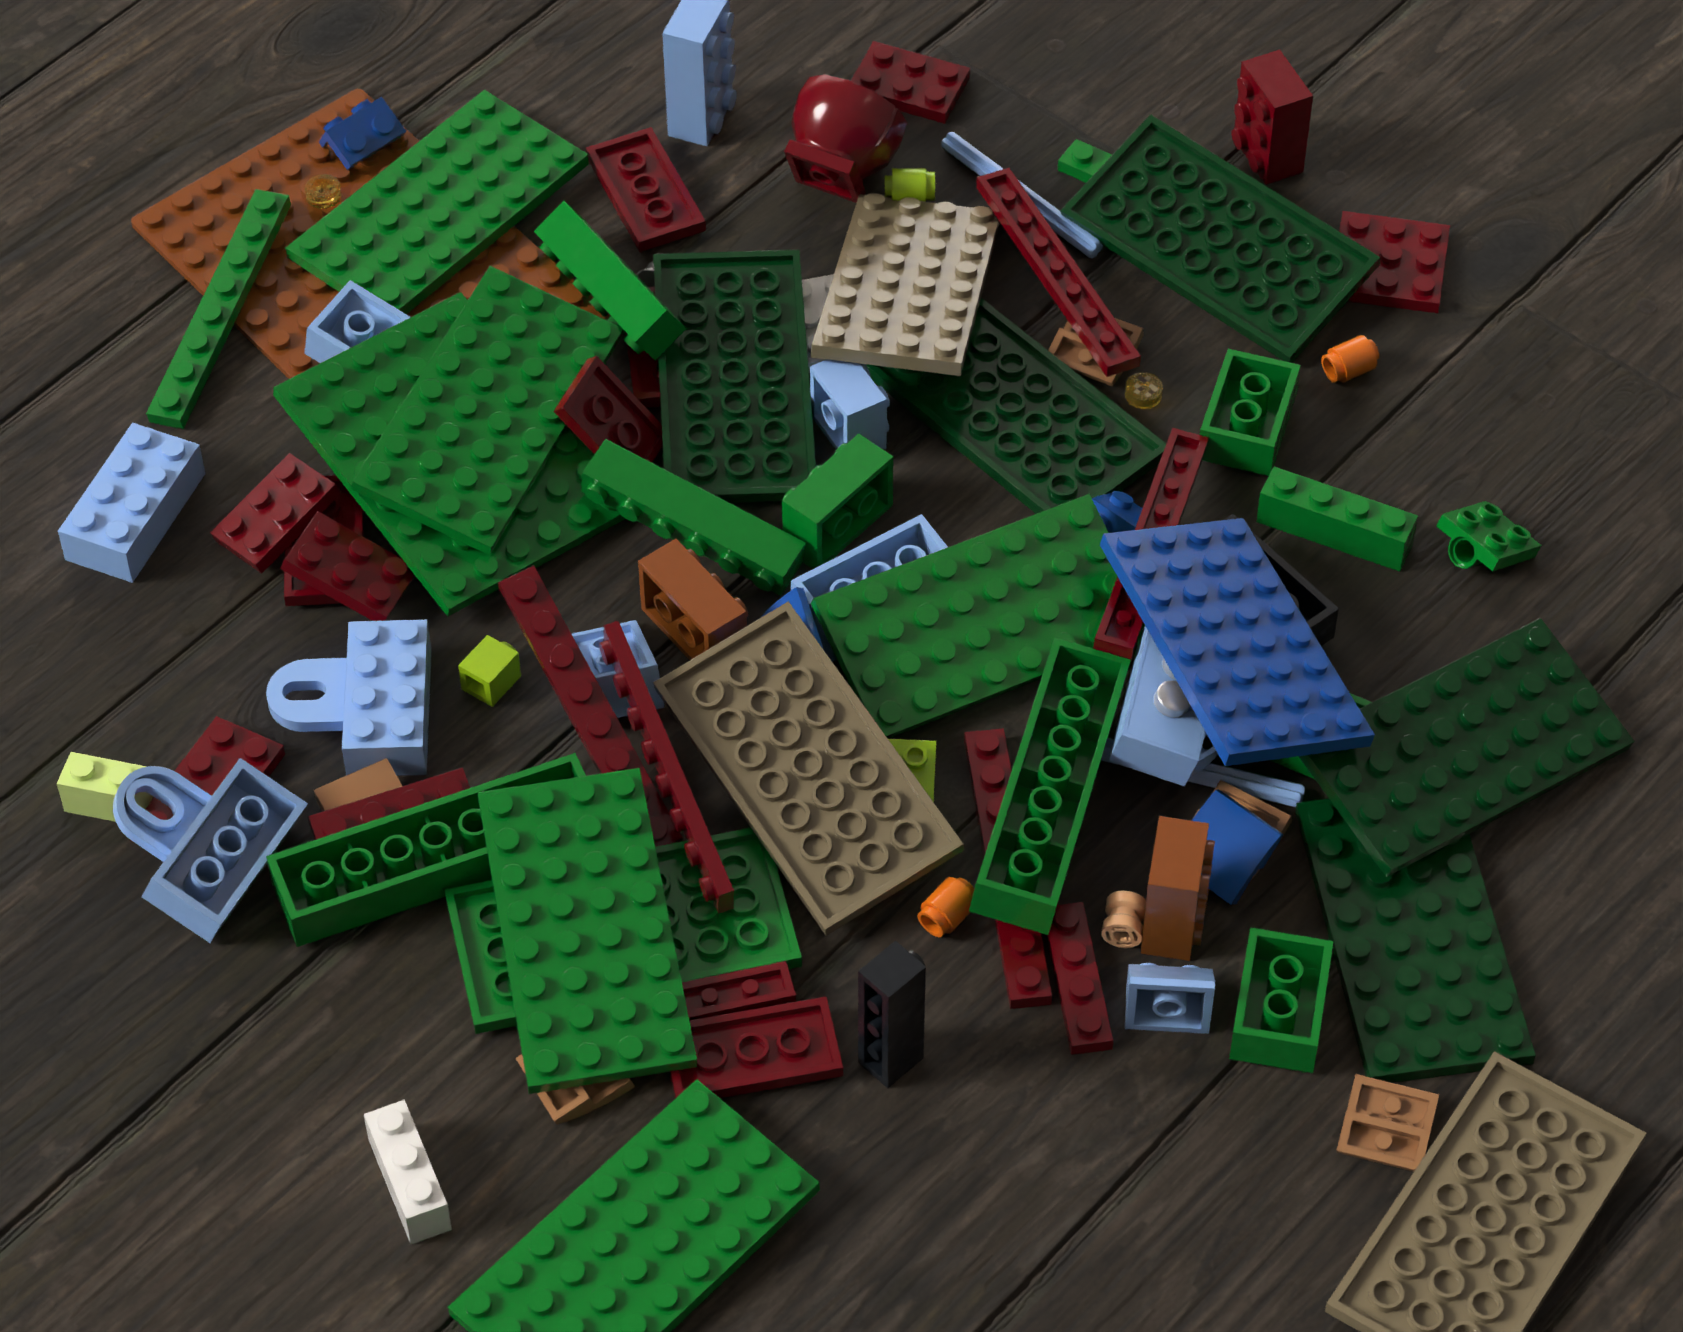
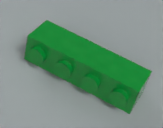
[1256,466,1418,572]

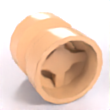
[1101,890,1146,948]

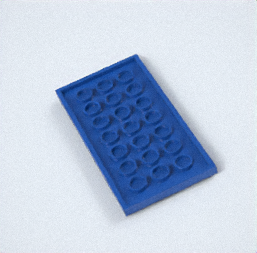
[1100,518,1375,766]

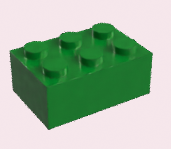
[1200,348,1301,476]
[782,433,893,569]
[1229,927,1334,1073]

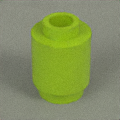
[885,168,935,202]

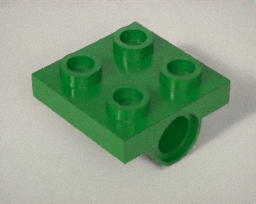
[1436,501,1542,571]

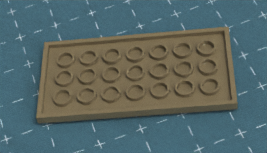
[811,193,1000,376]
[653,601,964,936]
[1325,1051,1647,1332]

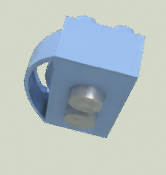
[1108,626,1218,786]

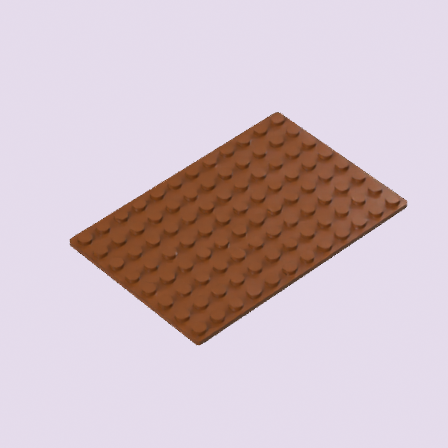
[131,89,611,379]

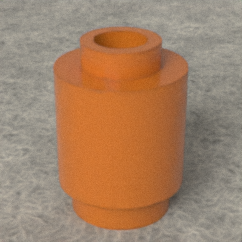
[1321,335,1379,383]
[917,877,974,937]

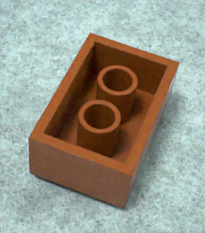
[638,539,748,660]
[1141,816,1215,961]

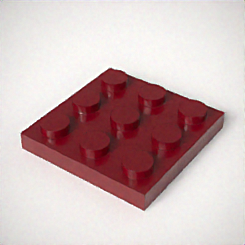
[1339,211,1450,314]

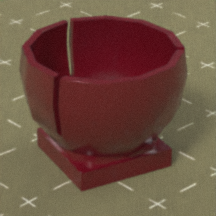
[784,74,907,203]

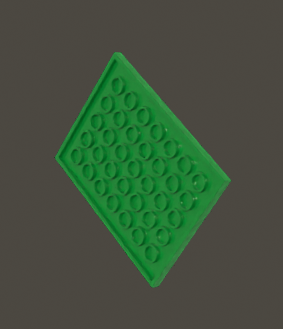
[273,292,625,617]

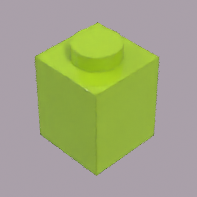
[458,635,521,707]

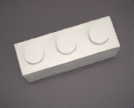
[364,1100,452,1244]

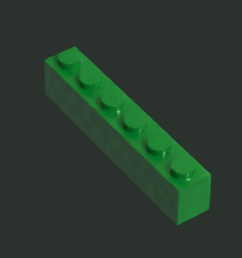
[534,201,687,360]
[581,439,806,596]

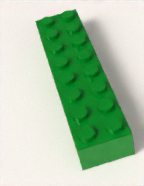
[969,637,1131,935]
[266,753,586,947]

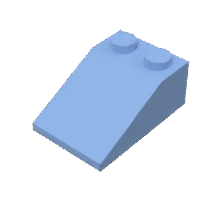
[572,620,665,718]

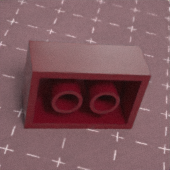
[1232,49,1313,185]

